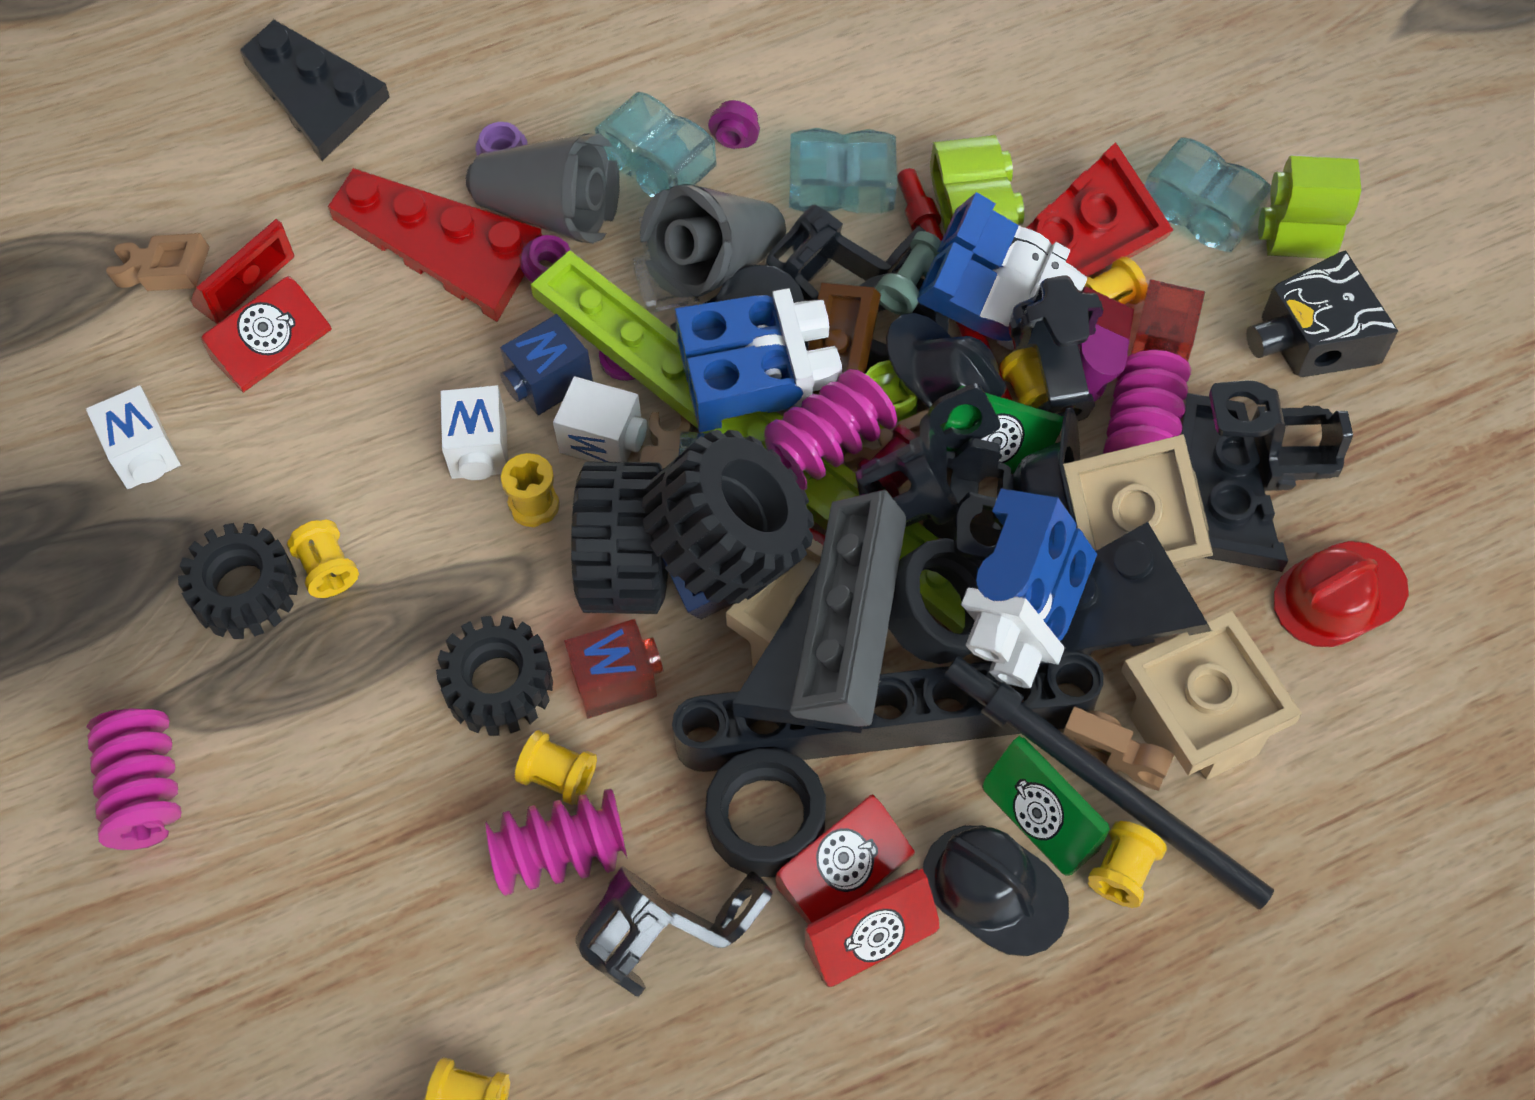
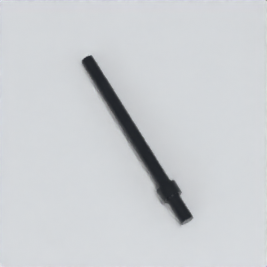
[943,656,1274,910]

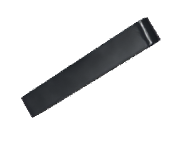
[672,652,1104,772]

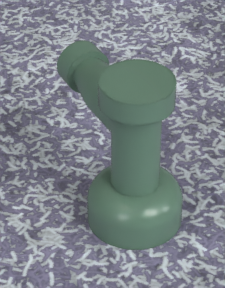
[875,231,941,315]

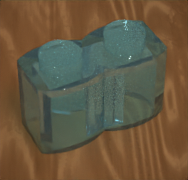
[595,91,717,197]
[789,128,897,213]
[1145,137,1271,252]

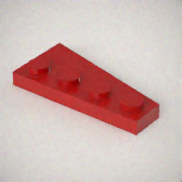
[1026,142,1173,279]
[328,168,543,322]

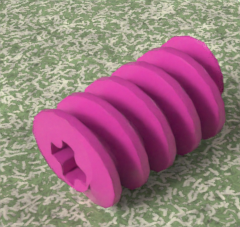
[1103,350,1191,454]
[764,369,897,490]
[86,708,182,850]
[485,789,627,896]

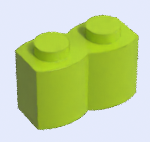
[930,135,1024,233]
[1258,156,1361,259]

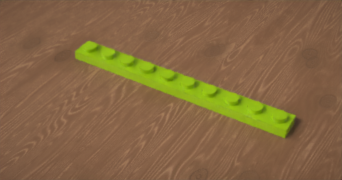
[531,250,965,634]

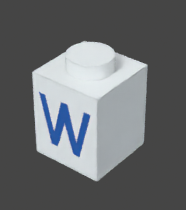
[553,376,647,462]
[86,385,181,490]
[441,385,508,480]

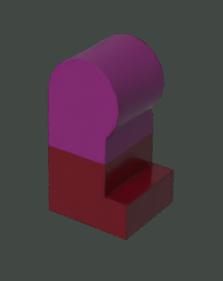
[1077,286,1134,402]

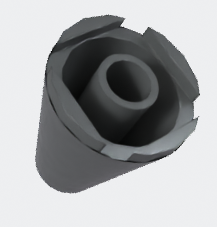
[466,133,620,244]
[640,184,786,297]

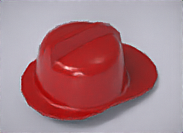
[1274,541,1409,647]

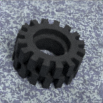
[178,523,298,639]
[436,615,553,736]

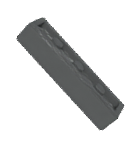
[790,490,906,726]

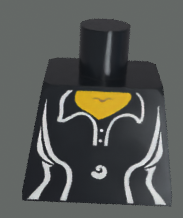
[1246,250,1398,377]

